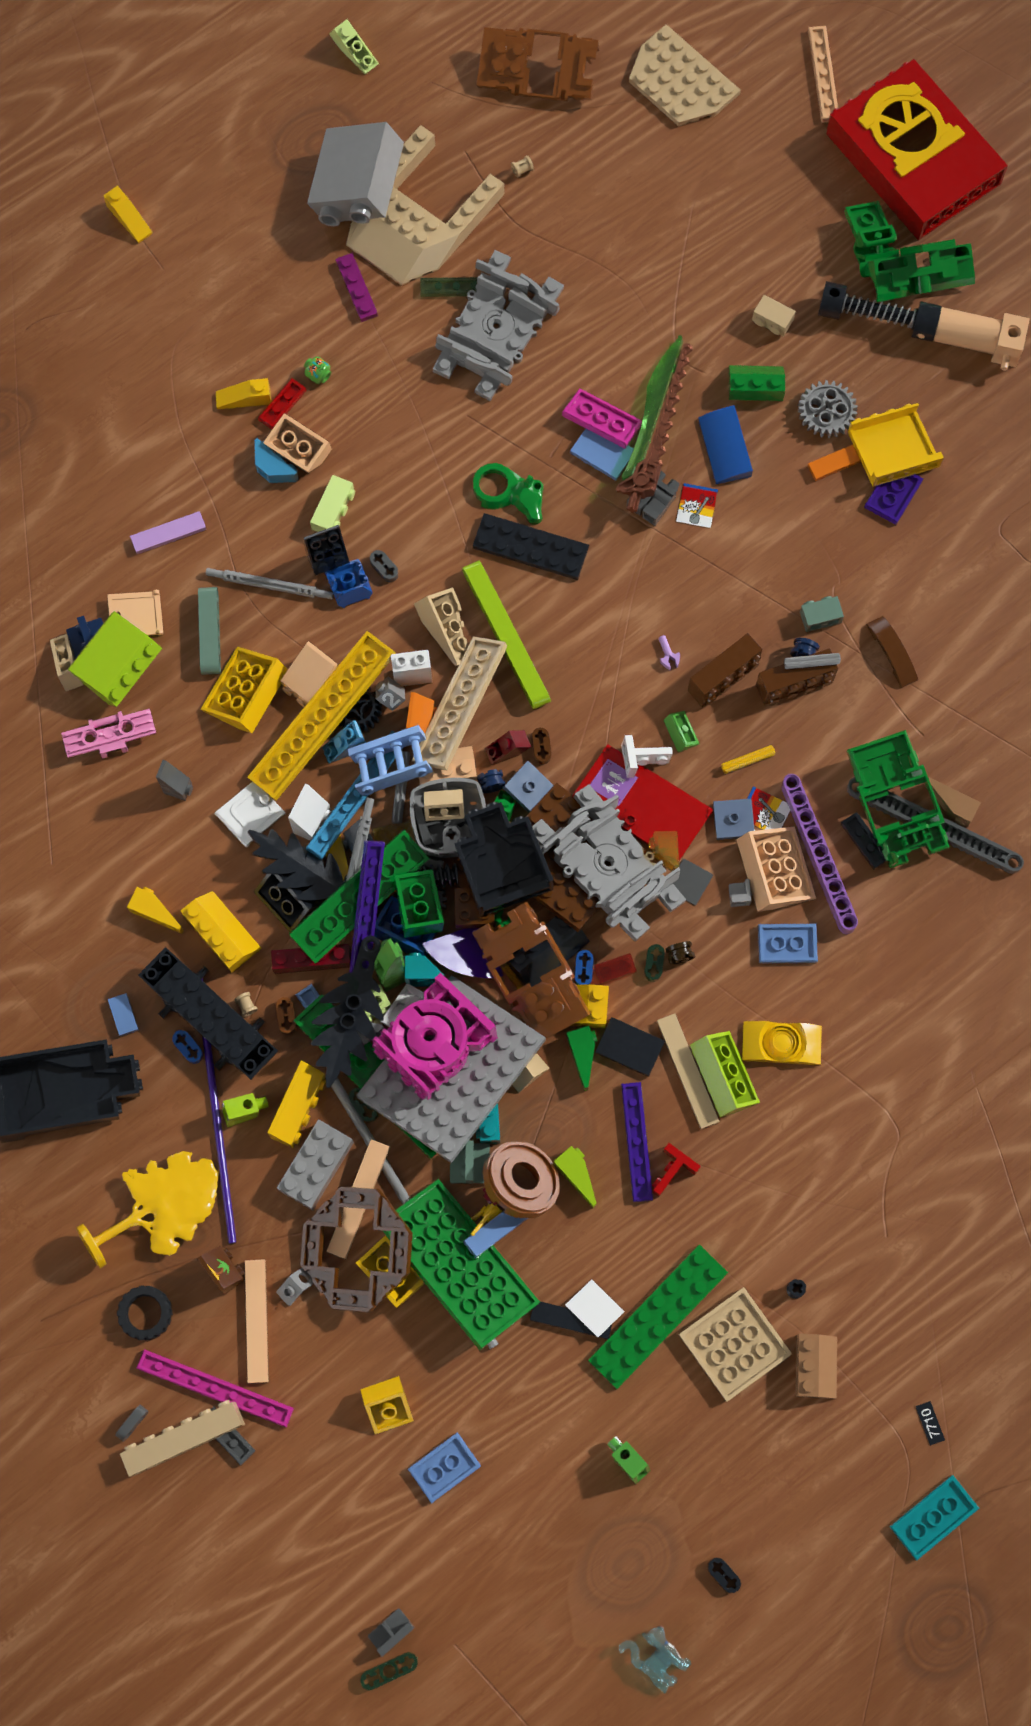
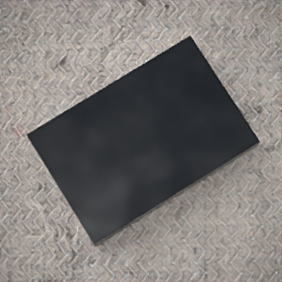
[595,1017,665,1077]

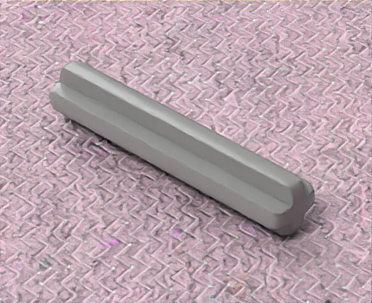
[784,653,841,669]

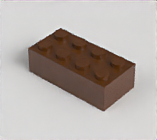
[688,633,763,707]
[756,648,838,705]

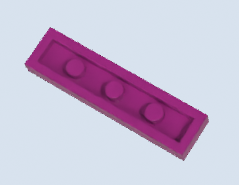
[336,253,378,322]

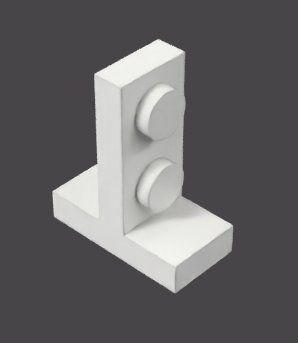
[621,735,673,778]

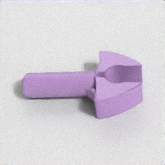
[659,635,680,670]

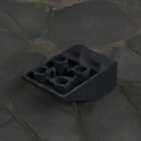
[303,525,350,576]

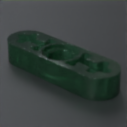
[360,1652,418,1690]

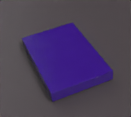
[864,474,923,525]

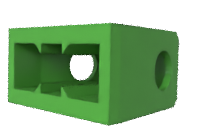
[607,1437,651,1485]

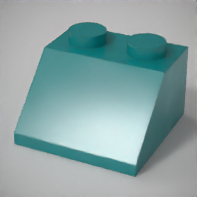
[405,953,444,987]

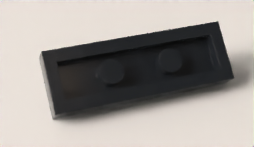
[841,812,887,870]

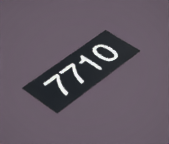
[915,1401,945,1446]

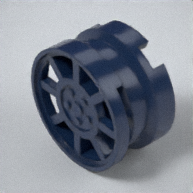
[790,638,820,657]
[477,769,506,793]

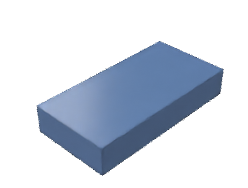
[108,993,139,1037]

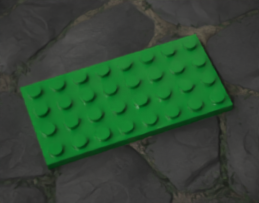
[383,1179,540,1350]

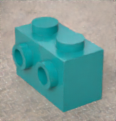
[476,1103,500,1144]

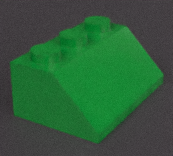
[729,365,785,401]

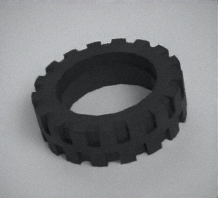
[117,1285,173,1341]

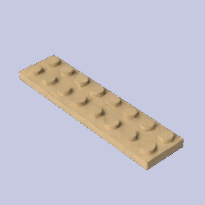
[412,636,507,771]

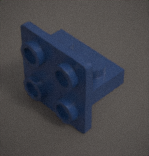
[66,616,103,658]

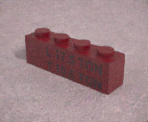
[271,944,351,974]

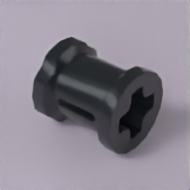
[786,1279,806,1299]

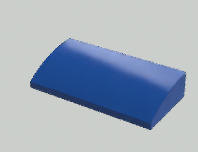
[698,405,753,484]

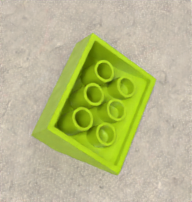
[67,611,162,707]

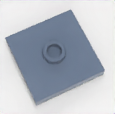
[503,761,554,813]
[713,799,755,840]

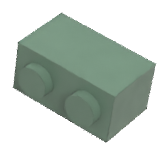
[800,596,844,632]

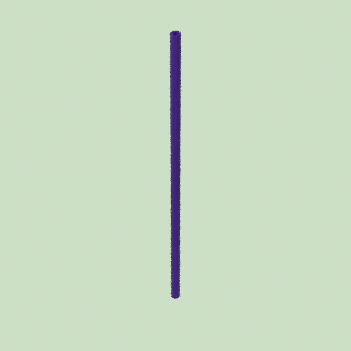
[196,973,237,1244]

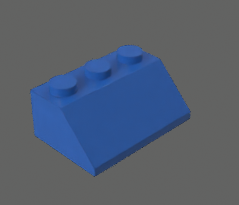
[374,896,438,956]

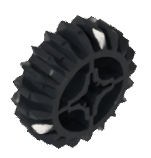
[338,687,383,732]

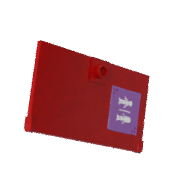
[572,744,714,863]

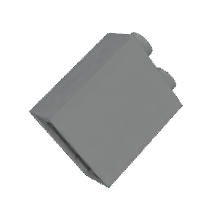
[307,122,404,226]

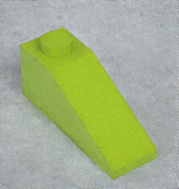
[554,1146,597,1208]

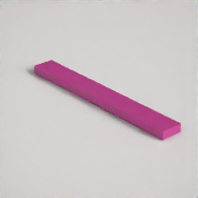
[136,1349,294,1428]

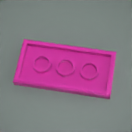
[562,388,643,449]

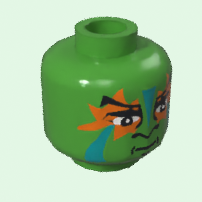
[304,356,332,384]

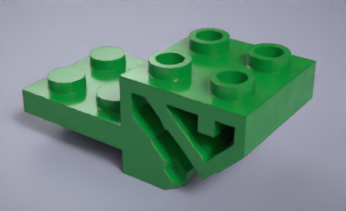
[844,201,900,278]

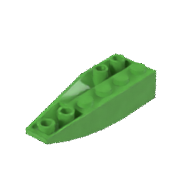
[374,938,405,992]

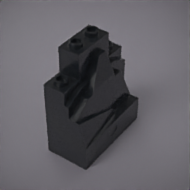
[454,802,554,917]

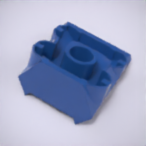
[325,559,373,608]

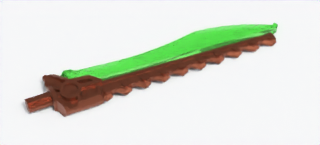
[616,335,693,513]

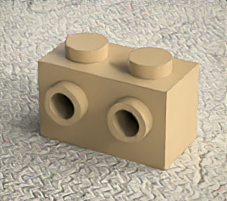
[752,295,796,337]
[424,789,464,821]

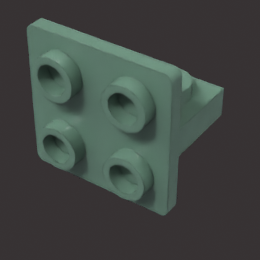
[450,1141,490,1184]

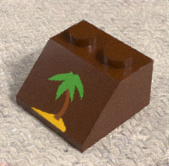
[198,1246,245,1295]

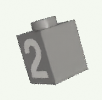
[375,677,405,711]

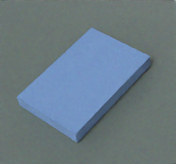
[570,429,636,481]
[758,924,818,963]
[408,1432,481,1503]

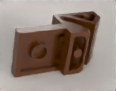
[454,858,495,929]

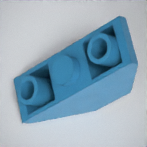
[255,438,299,483]
[322,720,366,764]

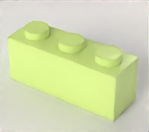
[310,475,355,532]

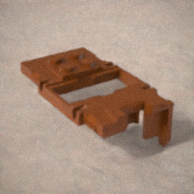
[477,27,600,102]
[472,902,591,1038]

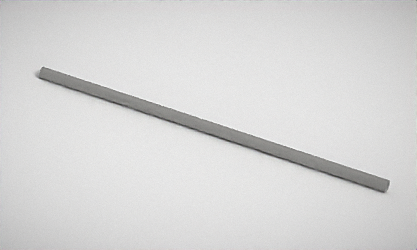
[331,1078,498,1349]

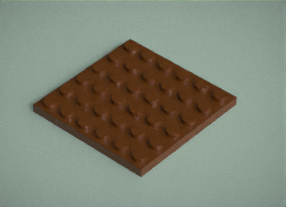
[526,783,647,932]

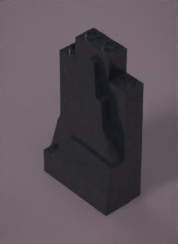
[0,1039,143,1143]

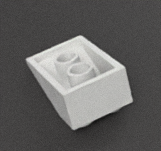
[288,784,332,841]

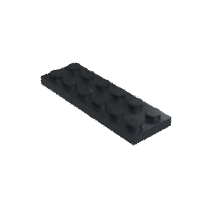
[472,513,589,580]

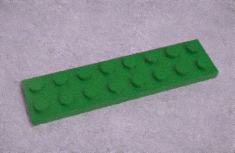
[289,830,430,963]
[588,1244,728,1389]

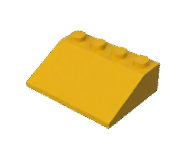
[201,646,288,733]

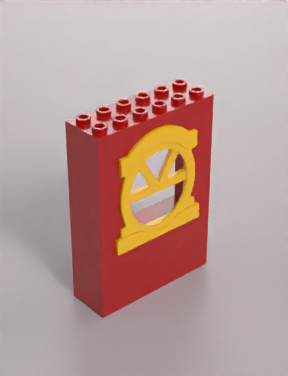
[826,59,1008,241]

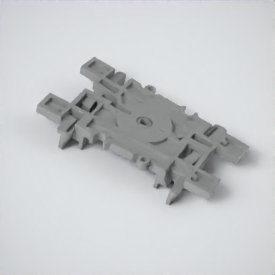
[433,250,564,401]
[532,784,686,942]

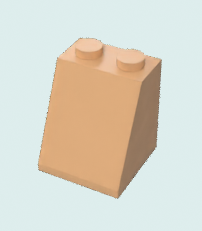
[281,641,338,707]

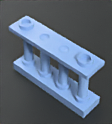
[348,725,433,796]

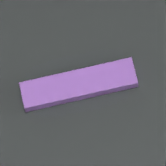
[130,511,207,554]

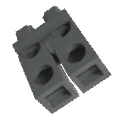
[627,471,680,526]

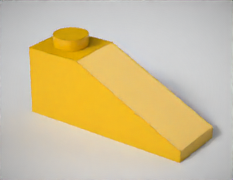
[103,185,153,243]
[216,378,271,409]
[127,887,183,934]

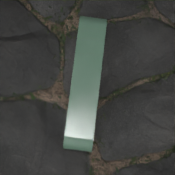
[198,587,221,675]

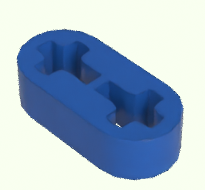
[575,950,594,985]
[172,1030,203,1064]

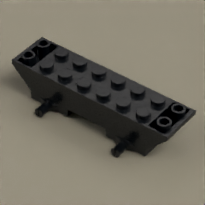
[138,947,278,1080]

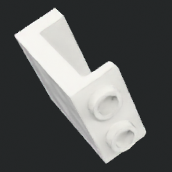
[391,650,432,686]

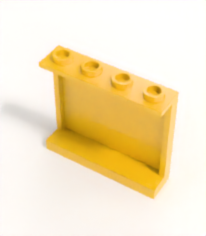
[848,403,944,487]

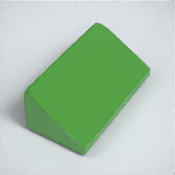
[664,711,700,752]

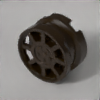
[665,941,696,965]

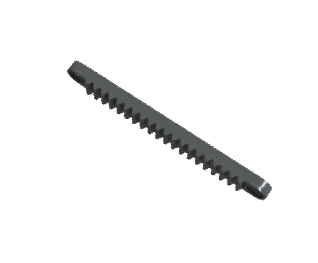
[847,777,1024,874]

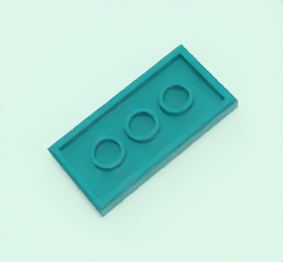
[889,1475,980,1561]

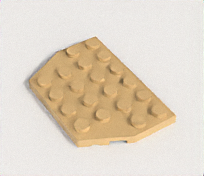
[629,25,741,126]

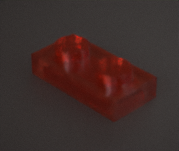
[594,953,637,985]

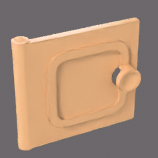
[107,590,163,636]

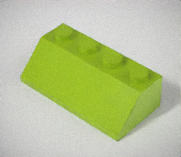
[690,1031,760,1117]

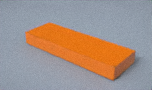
[807,445,861,481]

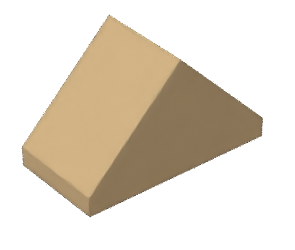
[512,1054,549,1093]

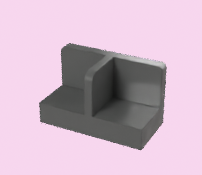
[414,807,447,846]
[368,1609,415,1657]

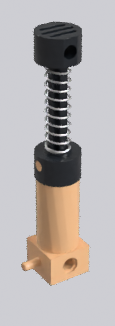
[818,281,1030,371]

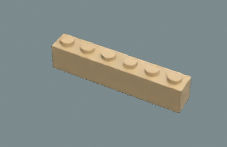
[120,1400,245,1477]

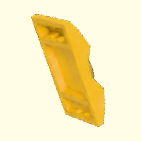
[742,1021,822,1065]

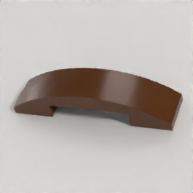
[866,616,918,688]

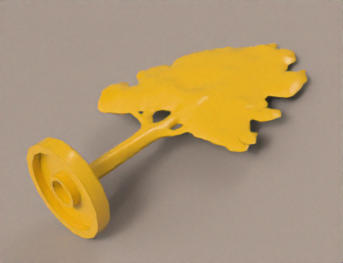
[76,1151,220,1268]

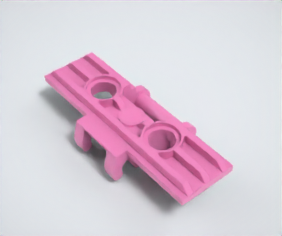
[61,709,156,759]

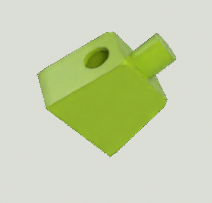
[221,1093,269,1128]

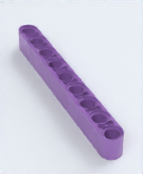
[781,774,858,934]

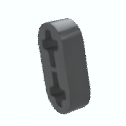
[370,550,398,582]
[115,1405,148,1442]

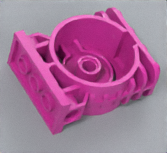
[372,973,498,1100]

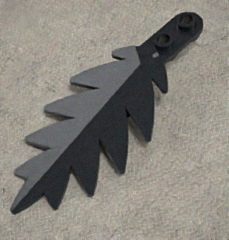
[248,829,378,920]
[311,936,384,1088]

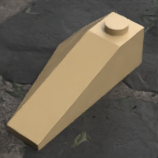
[414,588,468,666]

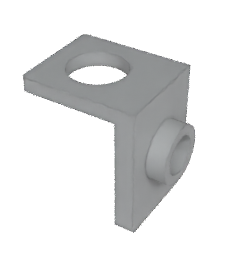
[276,1268,314,1306]

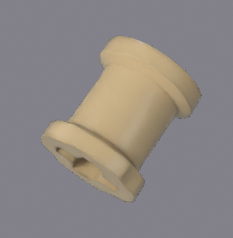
[511,155,534,178]
[234,992,258,1017]

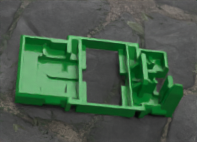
[846,730,950,868]

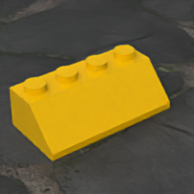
[180,891,262,973]
[267,1061,326,1148]

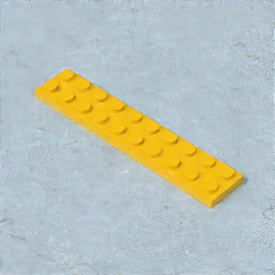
[248,631,396,801]

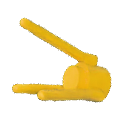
[471,1204,502,1236]

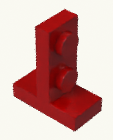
[652,1143,701,1197]

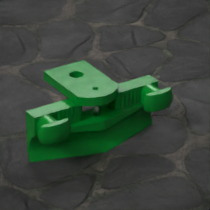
[859,239,975,302]

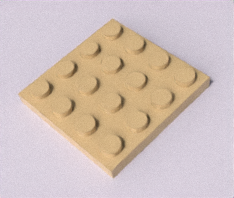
[679,1287,792,1402]

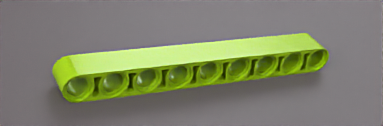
[462,560,551,710]

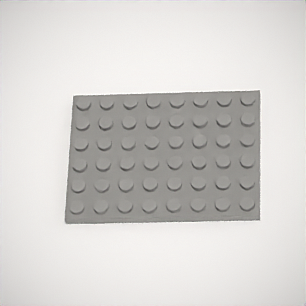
[357,975,546,1163]

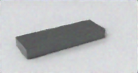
[211,1406,256,1466]

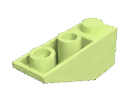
[329,19,379,74]

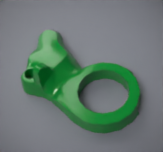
[473,463,544,525]

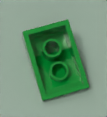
[394,869,444,938]

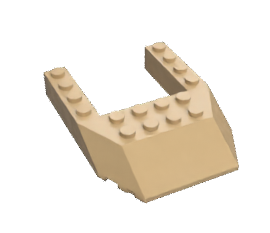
[346,125,504,285]

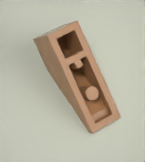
[924,777,981,827]

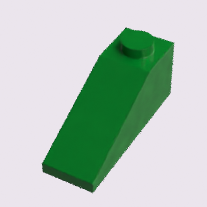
[566,1026,597,1091]

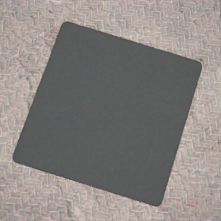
[673,859,713,905]

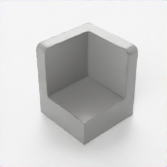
[729,879,751,907]

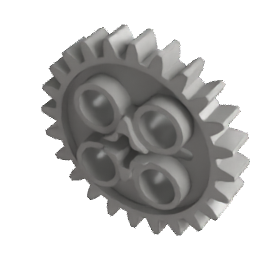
[798,380,858,438]

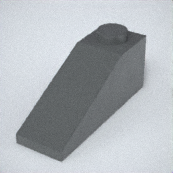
[156,760,193,801]

